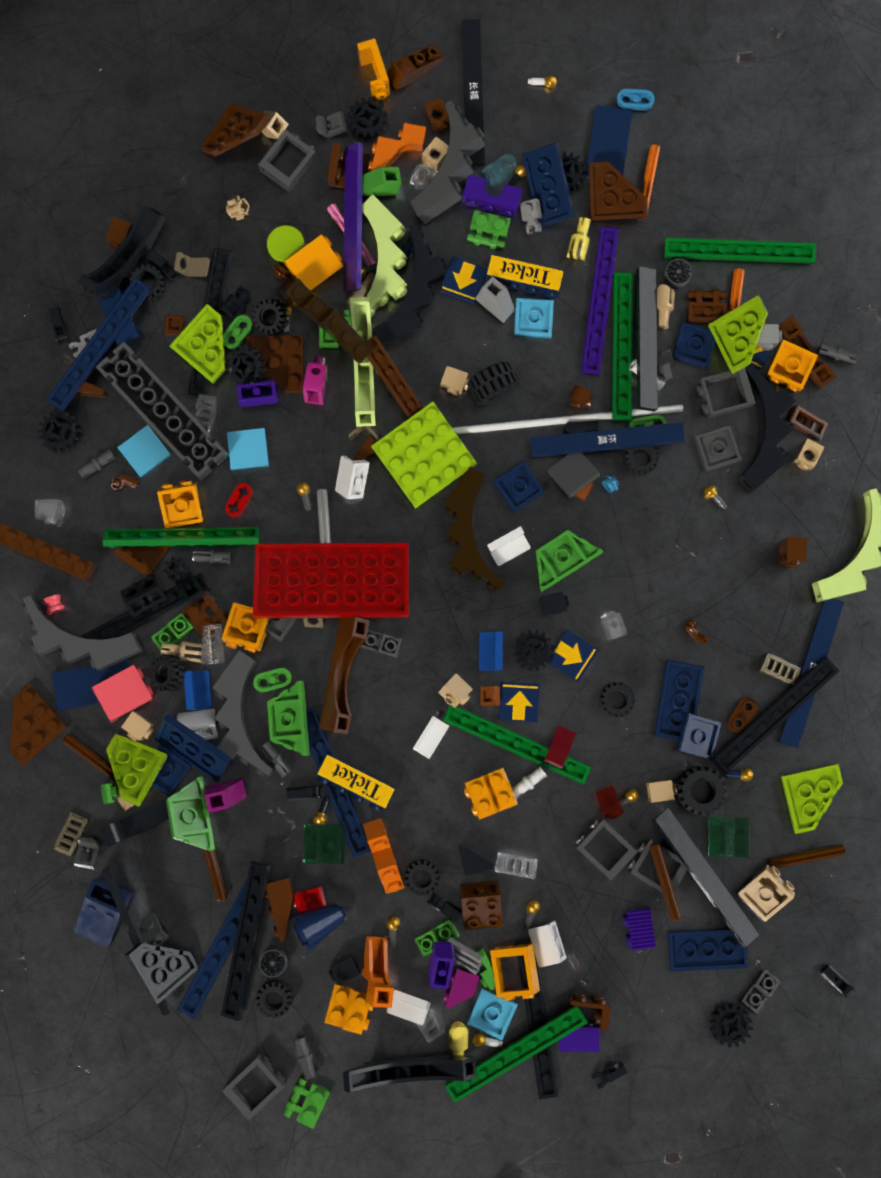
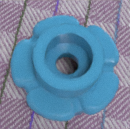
[602,475,619,493]

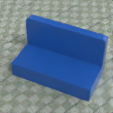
[479,631,503,671]
[184,670,212,711]

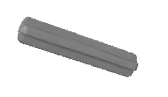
[317,489,331,543]

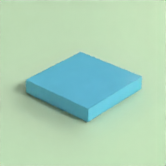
[514,298,554,338]
[117,425,171,478]
[227,428,269,471]
[466,987,518,1040]

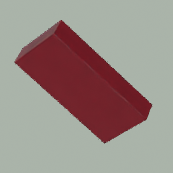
[544,725,576,769]

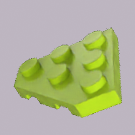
[708,295,768,374]
[170,304,226,384]
[106,733,168,807]
[780,764,843,834]

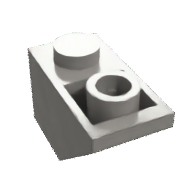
[475,276,515,323]

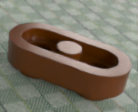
[727,697,757,733]

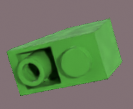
[362,167,402,196]

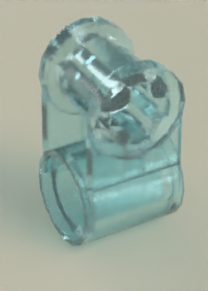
[480,154,516,189]

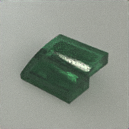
[709,817,750,857]
[303,824,345,865]

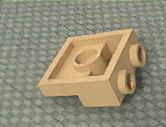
[738,864,795,922]

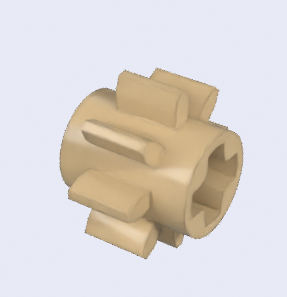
[226,195,249,221]

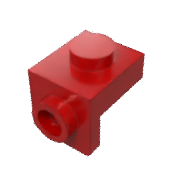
[293,886,326,913]

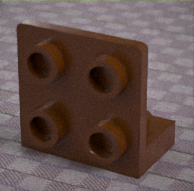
[327,142,371,189]
[113,525,170,576]
[460,881,503,930]
[568,993,611,1030]

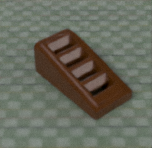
[76,382,107,398]
[786,405,828,440]
[353,436,377,461]

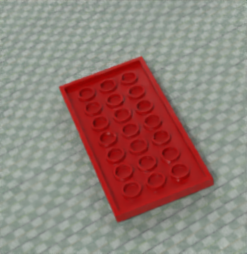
[253,543,409,619]

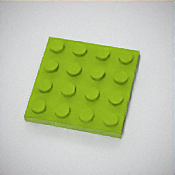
[371,401,477,508]

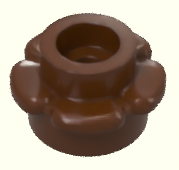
[272,263,290,280]

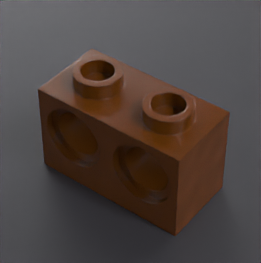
[779,537,807,568]

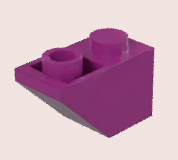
[204,778,247,813]
[443,966,480,1008]

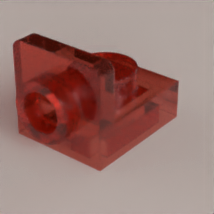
[595,786,624,820]

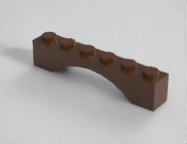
[0,523,98,582]
[319,617,370,735]

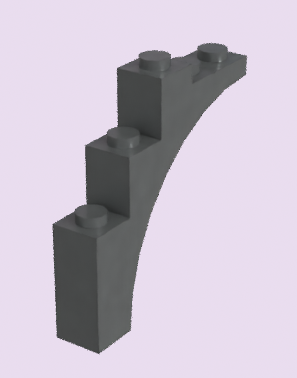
[410,100,486,224]
[23,595,143,671]
[212,650,275,777]

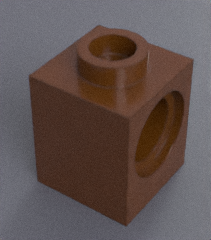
[424,97,450,131]
[106,217,133,249]

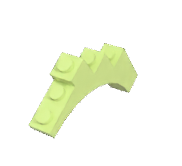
[362,194,409,318]
[350,297,376,427]
[812,488,881,602]

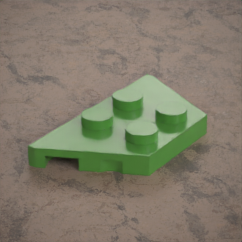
[535,530,603,593]
[267,681,310,756]
[166,776,215,851]

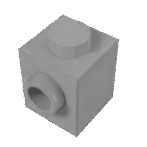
[756,324,782,350]

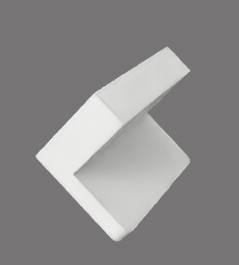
[335,456,369,499]
[487,526,530,566]
[177,709,218,740]
[413,716,449,759]
[528,920,566,968]
[387,990,431,1025]

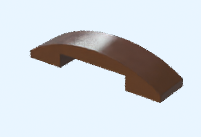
[779,315,836,388]

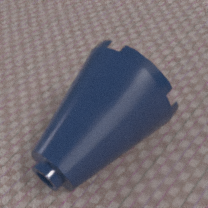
[289,904,346,952]

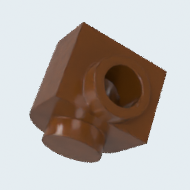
[568,385,594,409]

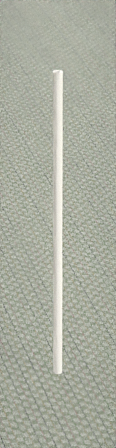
[452,404,683,435]

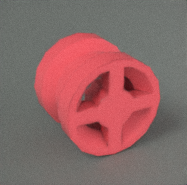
[42,594,65,615]

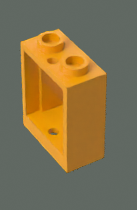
[490,943,540,1001]

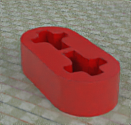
[225,483,253,518]

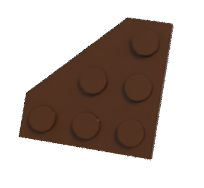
[200,103,269,157]
[589,162,648,221]
[246,336,304,393]
[10,684,68,766]

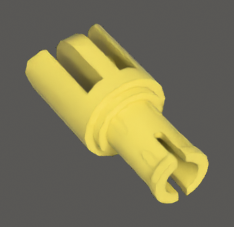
[567,217,591,261]
[448,1021,468,1056]

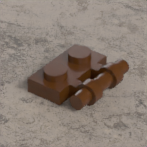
[687,289,727,323]
[181,591,228,641]

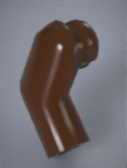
[110,474,140,490]
[685,619,709,645]

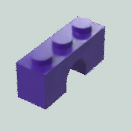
[462,175,523,217]

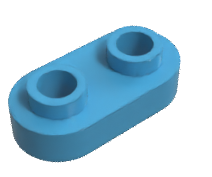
[617,89,655,111]

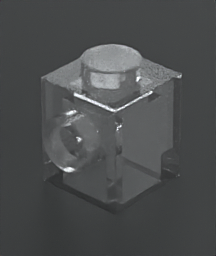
[35,500,66,525]
[600,611,627,642]

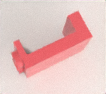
[92,665,154,723]

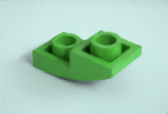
[151,613,193,651]
[100,783,118,804]
[414,919,460,956]
[476,946,494,991]

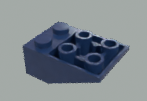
[73,877,133,948]

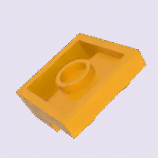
[765,340,818,393]
[157,480,203,528]
[222,602,270,654]
[464,768,518,820]
[324,983,373,1035]

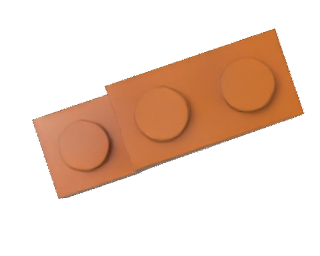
[368,123,426,172]
[363,818,405,894]
[361,936,394,1008]

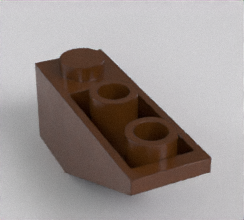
[387,44,444,90]
[265,876,294,942]

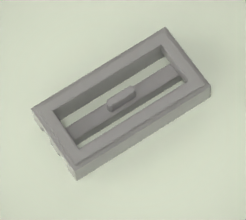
[447,937,483,975]

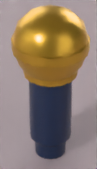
[723,768,753,781]

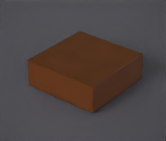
[164,315,185,336]

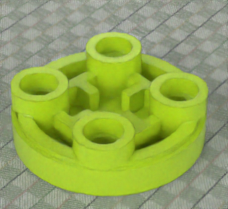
[267,225,305,264]

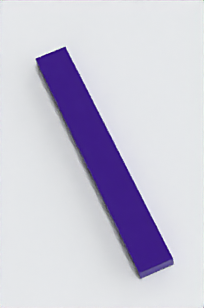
[343,142,363,294]
[581,226,619,376]

